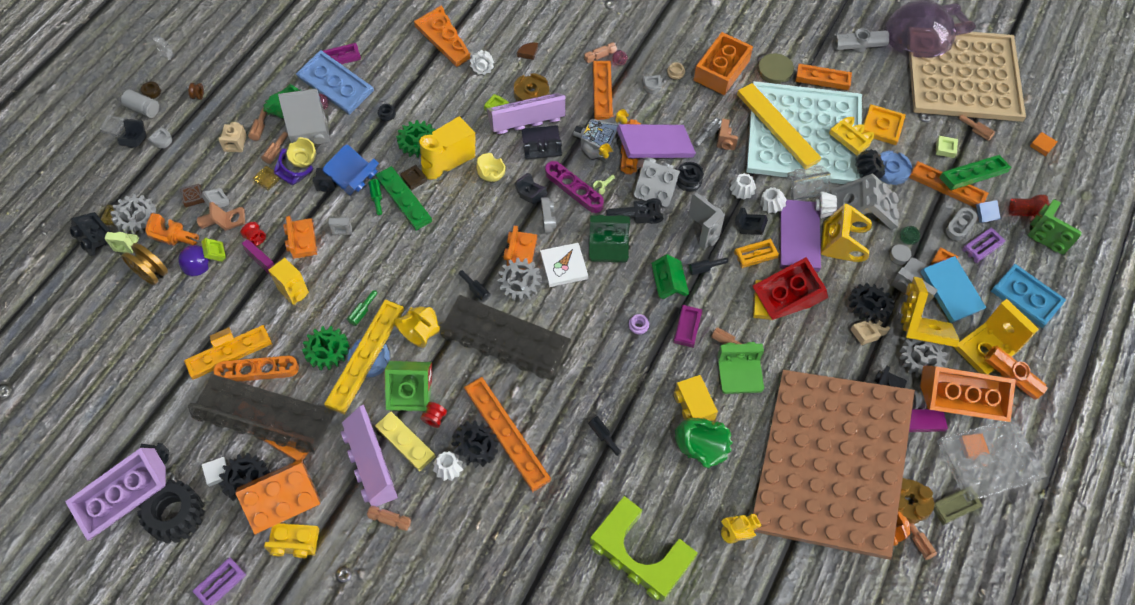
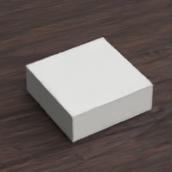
[202,457,227,487]

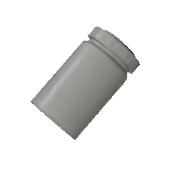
[121,89,159,118]

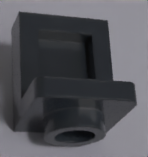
[117,119,146,148]
[514,173,548,204]
[735,208,768,235]

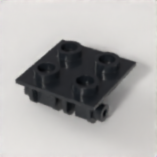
[521,125,562,159]

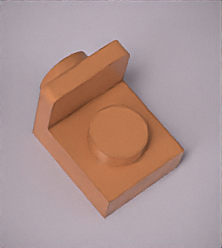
[717,119,738,150]

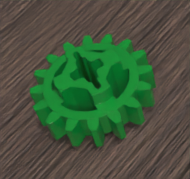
[396,120,436,158]
[302,326,350,371]

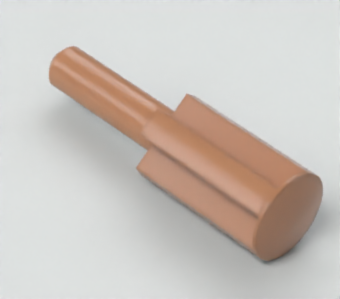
[248,108,267,141]
[959,115,995,141]
[261,132,288,164]
[711,327,741,344]
[909,523,937,560]

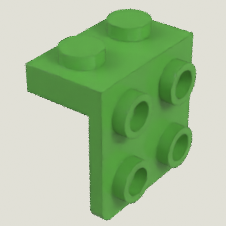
[1027,199,1082,255]
[717,342,764,394]

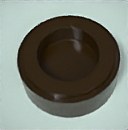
[140,81,161,99]

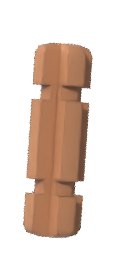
[584,42,617,63]
[367,506,411,531]

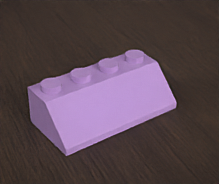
[486,93,565,134]
[341,405,398,507]
[65,448,166,541]

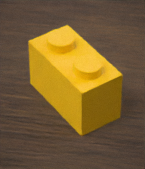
[268,258,309,305]
[674,375,718,421]

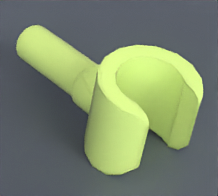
[593,175,615,194]

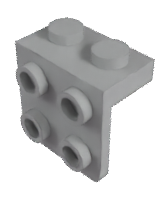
[633,157,680,207]
[689,192,725,250]
[891,258,938,307]

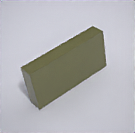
[933,486,983,525]

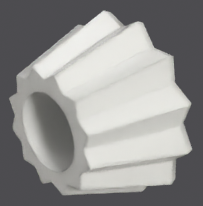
[470,50,494,75]
[729,173,756,200]
[760,187,787,214]
[816,191,837,219]
[433,451,463,481]

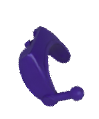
[274,148,314,185]

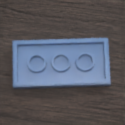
[296,50,374,115]

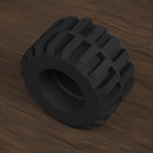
[137,479,204,543]

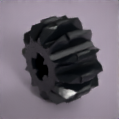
[855,149,885,179]

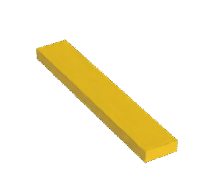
[737,83,821,170]
[324,300,404,415]

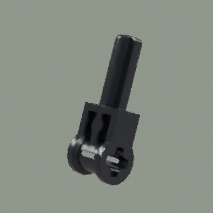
[606,198,664,224]

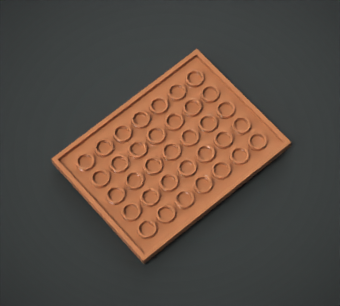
[753,370,915,560]

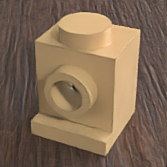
[219,122,247,152]

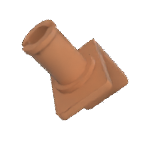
[197,202,245,231]

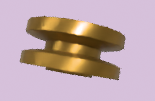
[121,243,168,285]

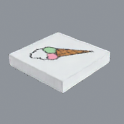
[540,243,588,287]

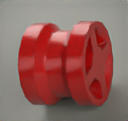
[240,222,266,246]
[420,402,447,428]

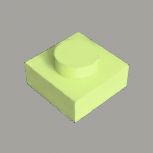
[936,136,958,158]

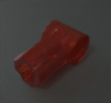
[1008,195,1050,217]

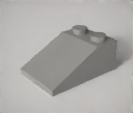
[278,89,330,144]

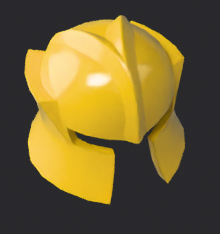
[394,306,440,348]

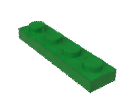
[939,155,1011,190]
[375,166,432,231]

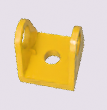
[821,204,872,262]

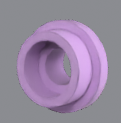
[629,314,649,334]

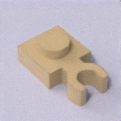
[850,320,890,345]

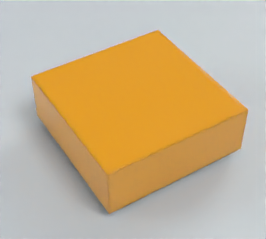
[210,327,234,348]

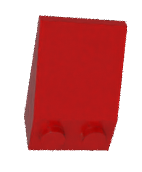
[752,257,828,320]

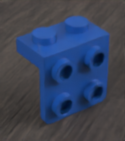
[322,145,379,196]

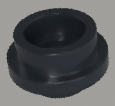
[377,104,396,121]

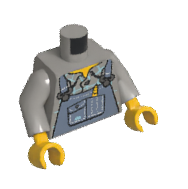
[573,109,629,162]

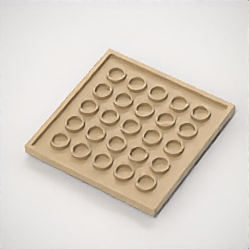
[907,27,1026,122]

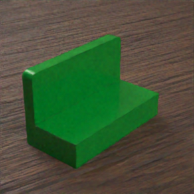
[651,254,689,299]

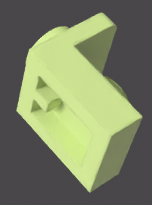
[105,232,139,254]

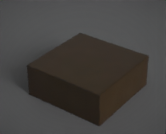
[400,165,427,191]

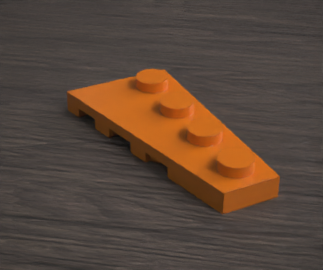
[414,5,471,67]

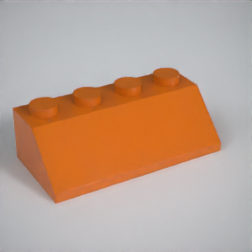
[920,366,1016,422]

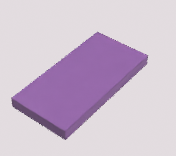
[617,124,696,158]
[780,200,821,272]

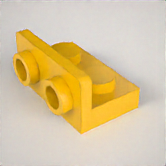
[264,523,319,558]

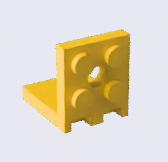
[901,277,960,347]
[954,299,1039,375]

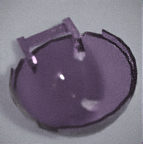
[884,0,976,58]

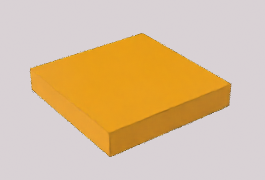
[862,104,906,145]

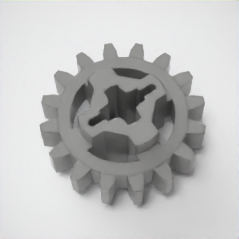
[111,194,156,234]
[498,258,542,302]
[899,338,947,378]

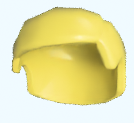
[286,137,316,168]
[476,153,506,182]

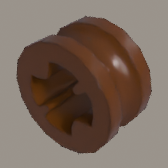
[188,83,204,100]

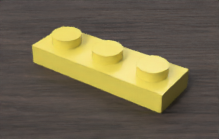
[375,412,436,472]

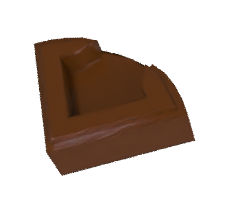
[517,42,538,60]

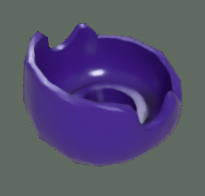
[178,245,211,276]

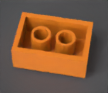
[693,32,753,95]
[235,459,320,535]

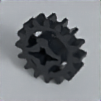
[848,283,895,324]
[451,420,499,468]
[219,453,270,501]

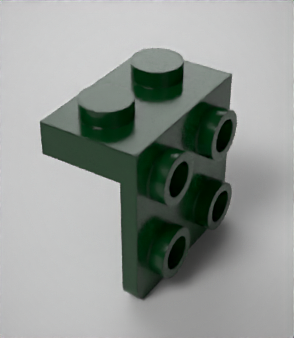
[589,215,630,263]

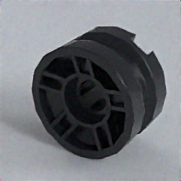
[676,162,704,192]

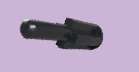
[688,258,728,276]
[459,270,491,302]
[588,416,621,456]

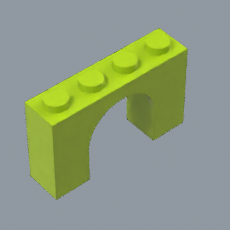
[590,496,698,602]

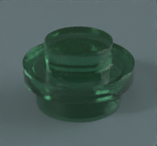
[900,226,920,245]

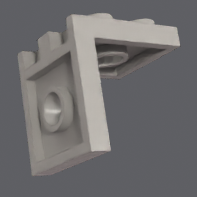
[832,173,899,229]

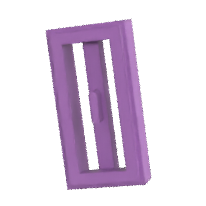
[962,227,1006,263]
[193,557,246,605]

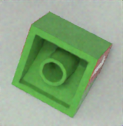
[384,361,432,411]

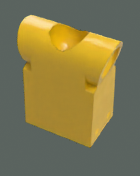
[420,116,475,180]

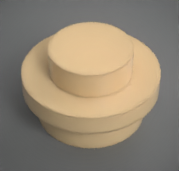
[667,62,685,79]

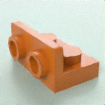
[283,216,317,259]
[504,225,538,270]

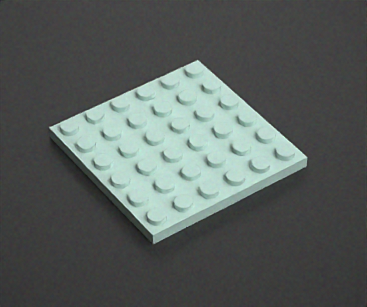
[746,81,862,184]

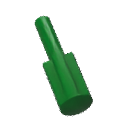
[368,179,382,216]
[346,290,377,326]

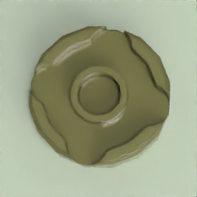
[758,53,794,84]

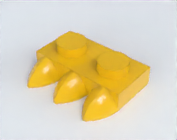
[829,117,874,156]

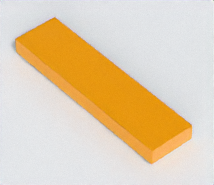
[184,325,272,380]

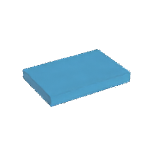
[920,256,986,323]
[991,264,1066,328]

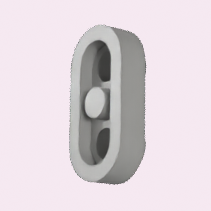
[541,197,556,233]
[946,208,977,241]

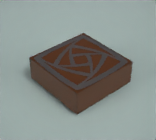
[180,184,205,207]

